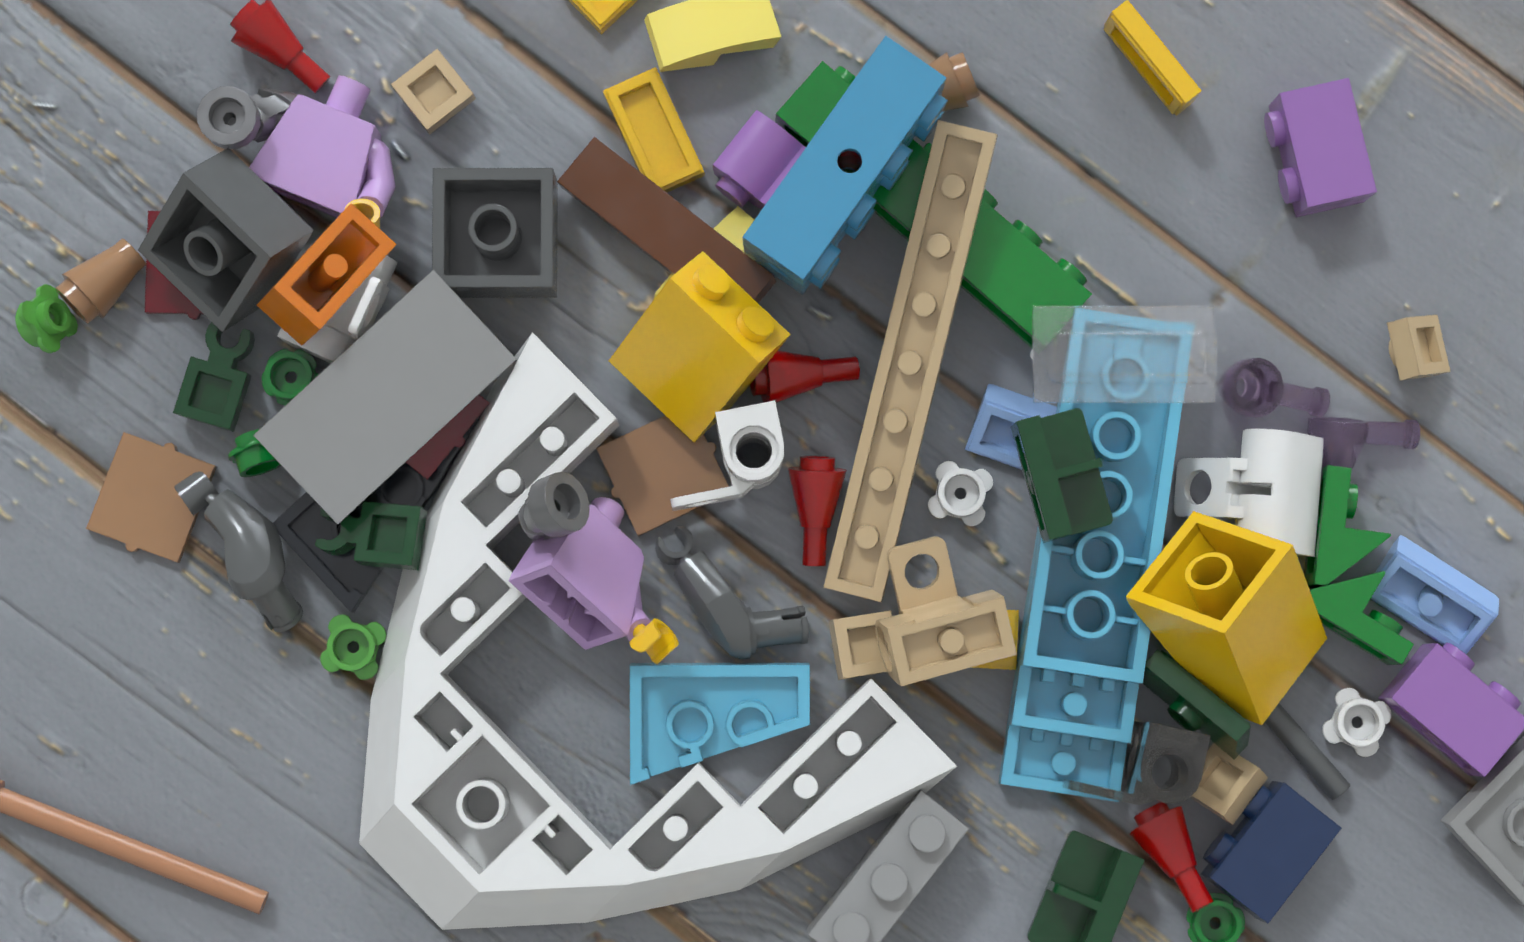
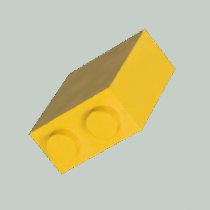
[608,251,791,442]

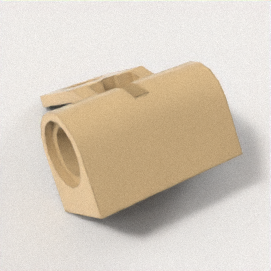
[875,536,1017,686]

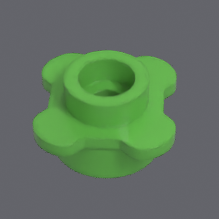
[15,284,78,353]
[320,614,387,680]

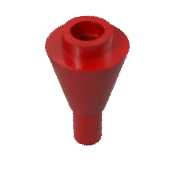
[230,0,331,94]
[750,351,860,403]
[788,456,847,566]
[1129,801,1214,913]

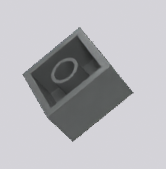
[138,148,314,332]
[432,168,558,298]

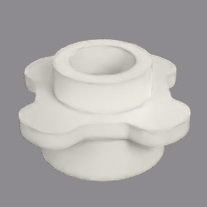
[928,461,993,526]
[1322,688,1392,757]

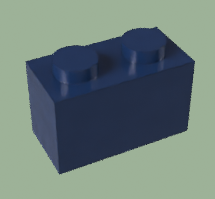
[1201,781,1342,924]

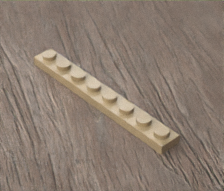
[823,120,998,602]

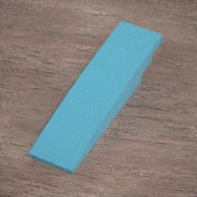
[998,308,1194,802]

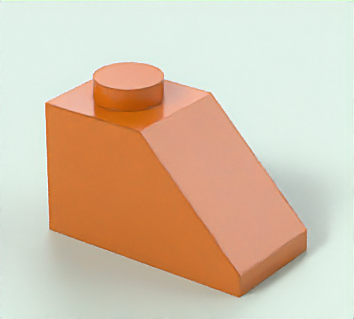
[256,203,397,346]

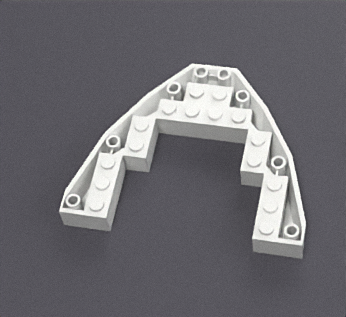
[359,332,957,930]

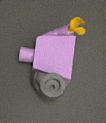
[197,75,395,229]
[509,472,679,665]

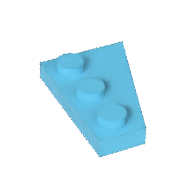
[630,663,810,785]

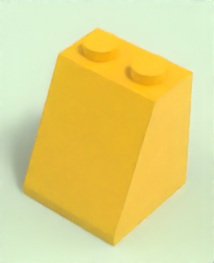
[1126,511,1327,725]

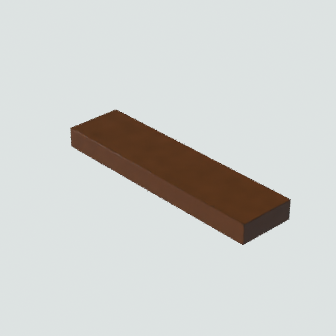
[557,137,777,303]

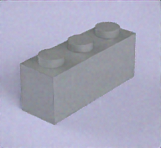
[806,790,969,942]

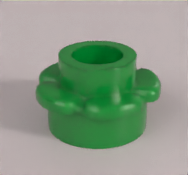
[262,349,319,406]
[228,429,282,477]
[1186,893,1245,942]

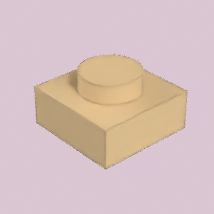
[391,48,476,135]
[1387,315,1451,381]
[828,610,892,680]
[1180,743,1268,825]

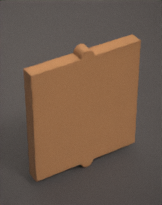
[596,416,729,536]
[86,432,217,563]

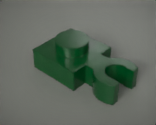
[173,322,255,432]
[315,501,427,570]

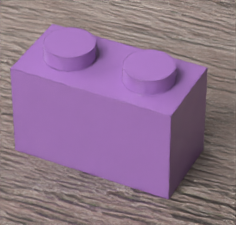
[1264,78,1377,218]
[1378,642,1524,777]

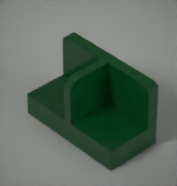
[1010,408,1113,543]
[1027,830,1144,942]

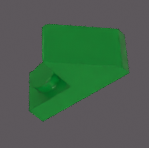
[1304,465,1391,588]
[1310,571,1414,665]

